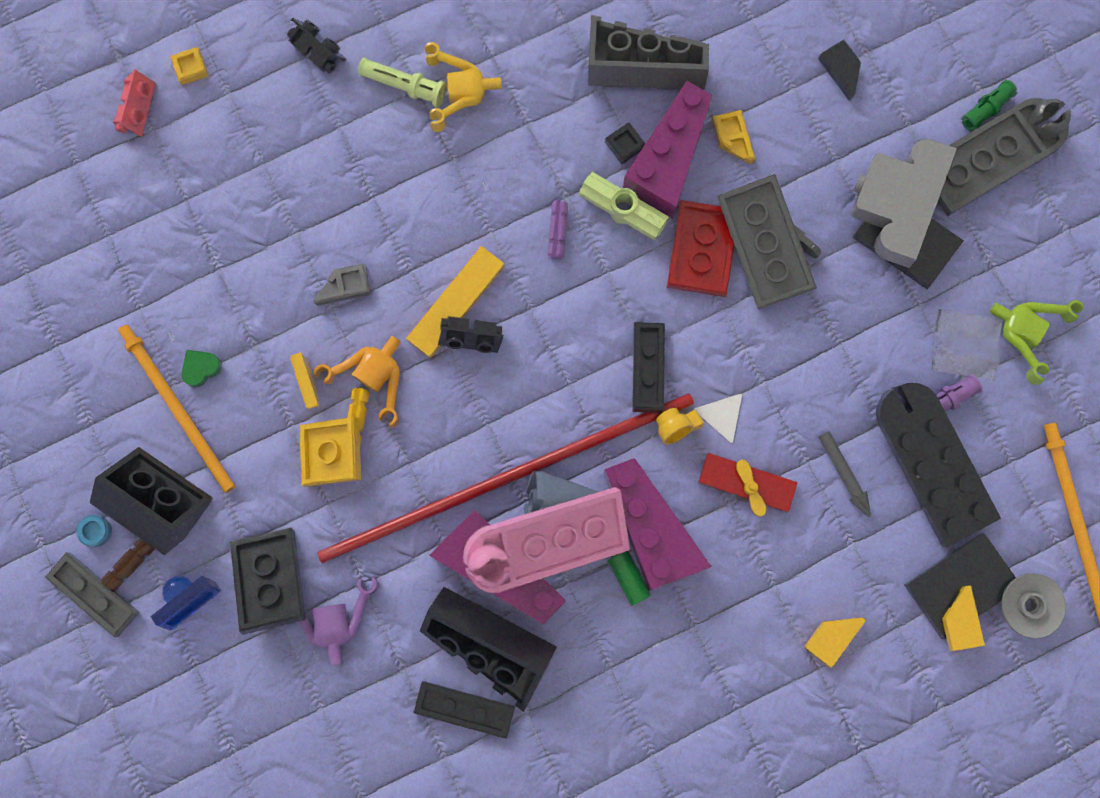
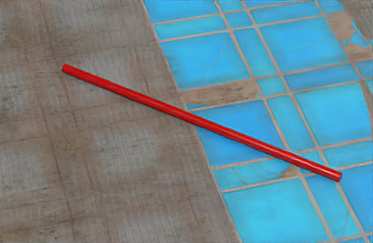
[317,393,694,563]

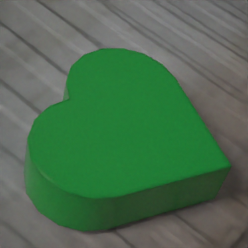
[182,349,222,387]

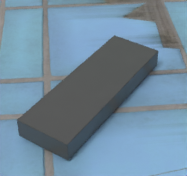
[45,552,139,637]

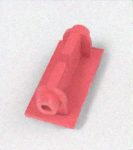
[113,69,156,137]

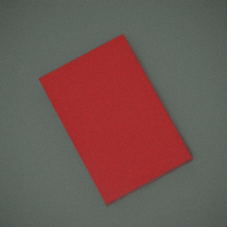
[666,200,734,297]

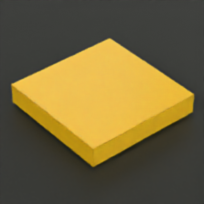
[300,417,361,487]

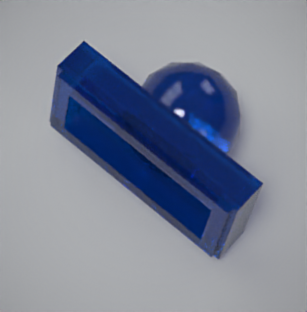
[150,575,221,631]

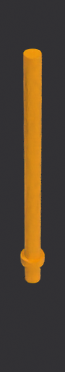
[118,324,236,493]
[1043,422,1100,623]

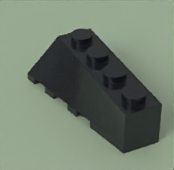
[420,587,557,712]

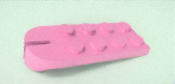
[463,487,630,593]

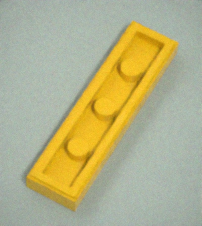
[406,246,505,359]

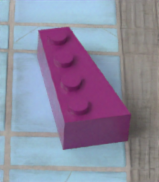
[623,81,712,219]
[604,458,712,591]
[429,510,566,624]

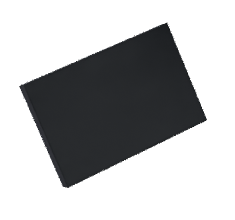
[853,218,964,289]
[230,527,306,635]
[904,533,1016,639]

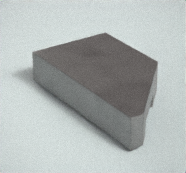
[314,263,371,306]

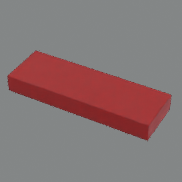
[698,453,798,513]

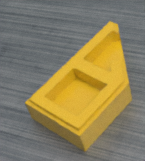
[712,110,756,164]
[290,352,319,409]
[942,586,985,651]
[803,617,866,668]

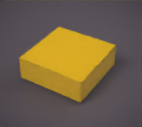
[170,46,209,85]

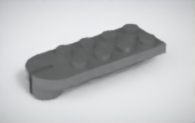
[938,98,1071,216]

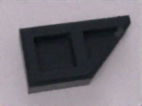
[818,40,861,100]

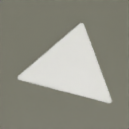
[694,394,742,443]

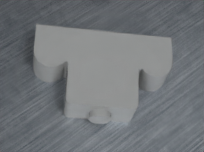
[851,139,957,268]

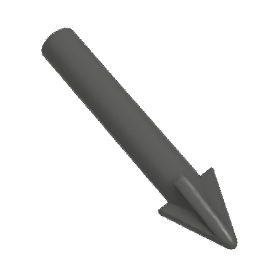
[819,431,871,517]

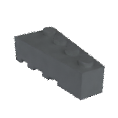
[588,15,709,90]

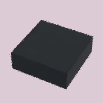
[605,122,645,164]

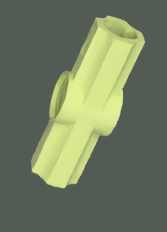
[579,172,669,241]

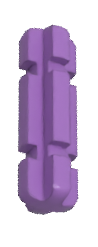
[548,201,568,259]

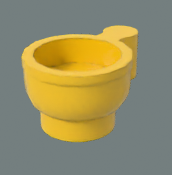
[656,408,705,445]

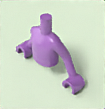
[299,576,379,666]

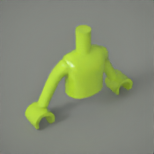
[989,300,1084,385]

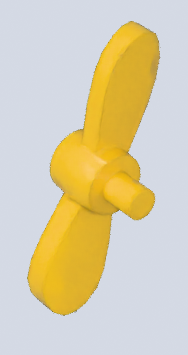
[736,459,766,517]

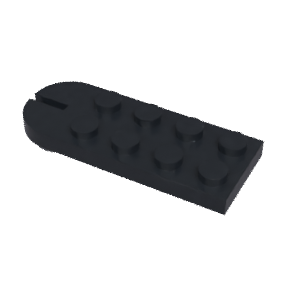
[876,383,1001,548]

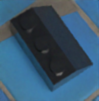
[89,447,213,555]

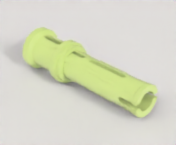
[358,57,447,108]

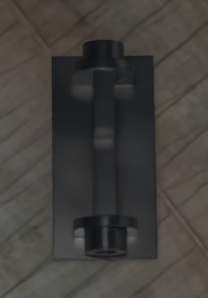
[287,18,347,73]
[438,316,504,353]

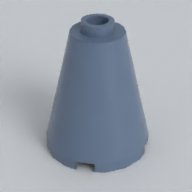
[524,471,599,515]

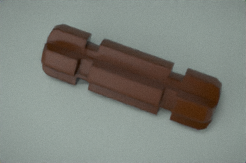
[101,538,155,591]

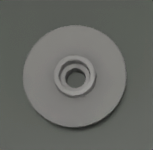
[1002,573,1066,638]

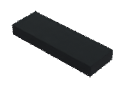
[632,322,665,413]
[413,681,515,739]

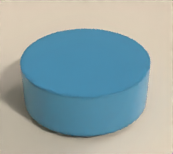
[77,515,112,547]

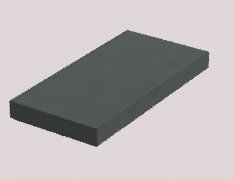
[717,174,817,310]

